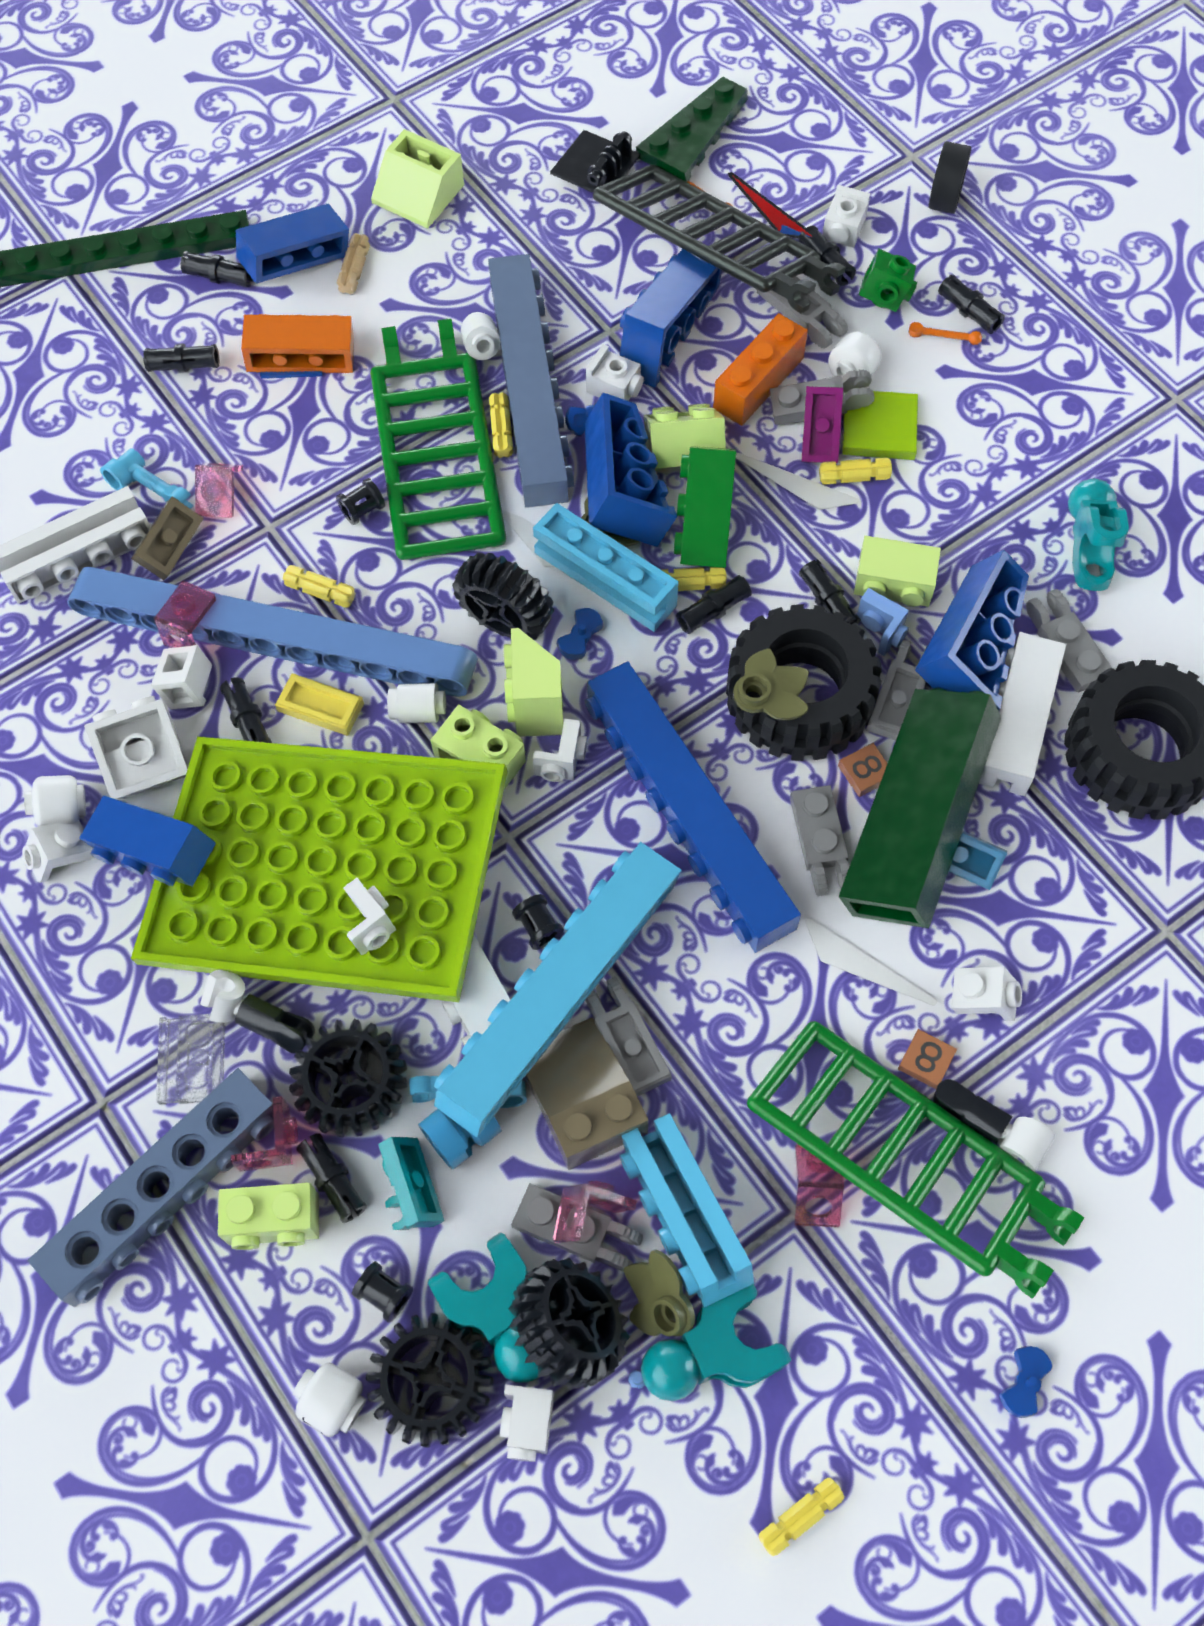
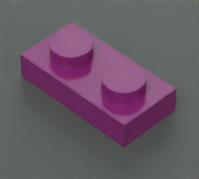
[801,386,844,463]

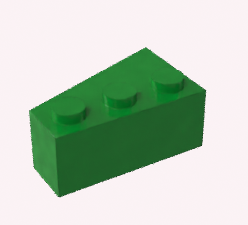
[674,446,736,568]

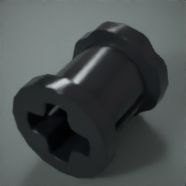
[336,478,385,525]
[512,894,564,950]
[352,1261,413,1323]

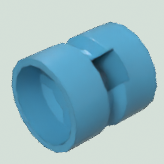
[418,1109,502,1170]

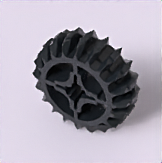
[452,552,554,640]
[289,1018,408,1138]
[508,1257,630,1390]
[366,1313,494,1448]

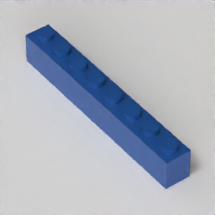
[585,661,801,953]

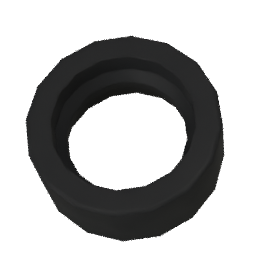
[928,141,971,214]

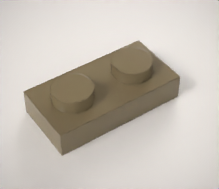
[131,497,204,580]

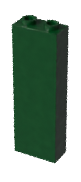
[838,688,1001,929]

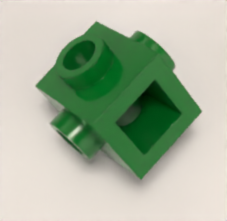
[859,248,918,312]

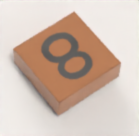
[838,743,887,797]
[898,1029,957,1089]

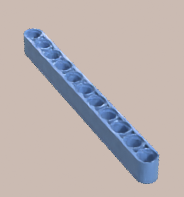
[67,567,478,697]

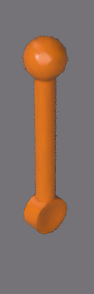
[908,322,982,345]

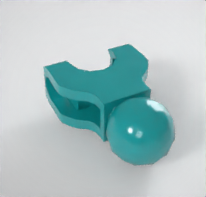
[1068,478,1129,591]
[428,1232,540,1383]
[641,1284,792,1401]

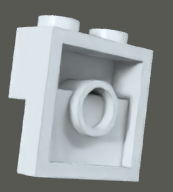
[84,696,188,800]

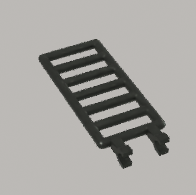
[593,164,846,314]

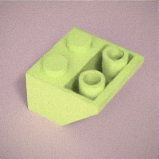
[371,129,464,229]
[644,404,726,469]
[504,628,564,737]

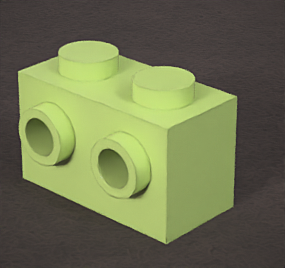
[853,536,941,607]
[430,704,526,790]
[218,1182,319,1250]

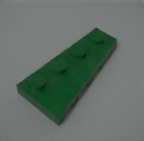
[636,76,748,182]

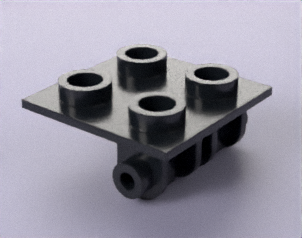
[550,130,641,193]

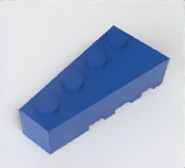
[620,249,722,388]
[584,392,678,547]
[915,550,1029,710]

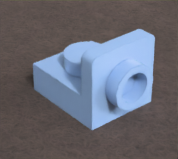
[857,588,909,656]

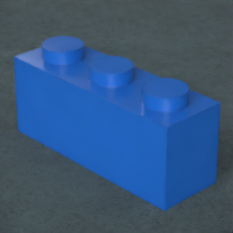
[236,203,349,284]
[79,795,216,887]

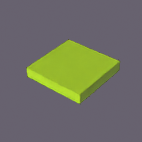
[842,391,918,460]

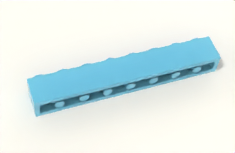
[434,842,681,1137]

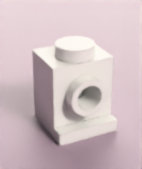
[822,185,871,248]
[586,344,644,401]
[151,645,212,710]
[500,1384,554,1462]

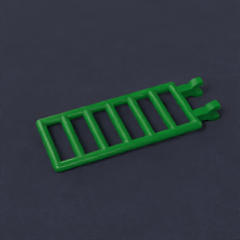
[370,318,507,560]
[747,1021,1085,1299]

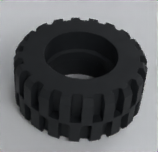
[726,604,882,761]
[1064,660,1204,820]

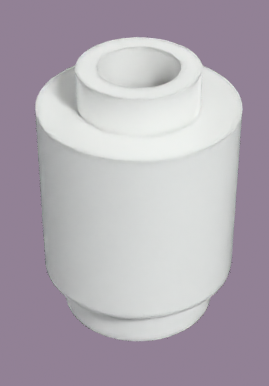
[461,312,500,360]
[387,683,446,723]

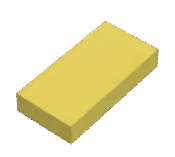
[275,673,364,736]

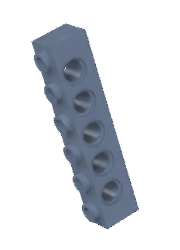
[27,1068,281,1307]

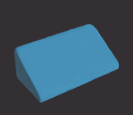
[949,831,1007,890]

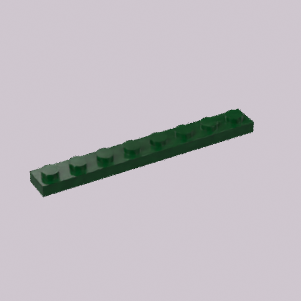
[0,210,250,287]

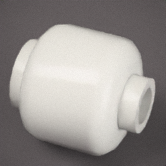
[828,332,881,377]
[24,775,86,827]
[292,1363,366,1437]

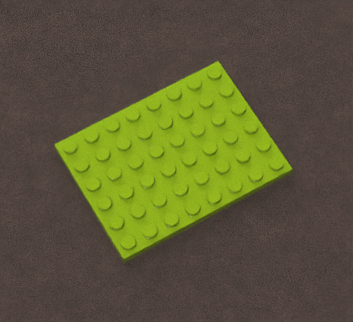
[131,736,508,1002]

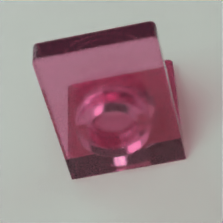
[195,463,243,518]
[154,581,216,648]
[231,1096,298,1172]
[794,1144,844,1227]
[553,1181,637,1243]

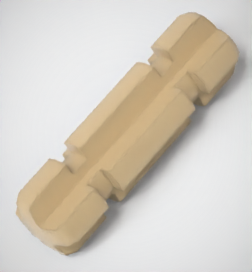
[337,233,370,294]

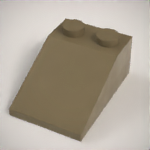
[525,1017,649,1170]

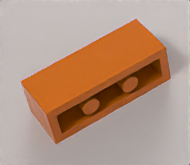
[713,313,808,426]
[241,314,354,373]

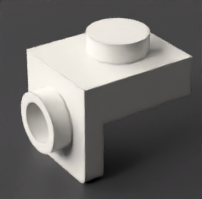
[533,718,587,782]
[22,819,93,883]
[343,878,397,955]
[951,967,1022,1021]

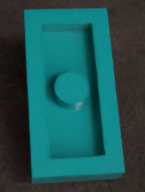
[378,1136,445,1230]

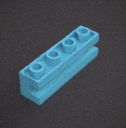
[533,503,679,632]
[619,1113,754,1308]

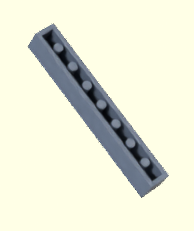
[488,254,574,508]

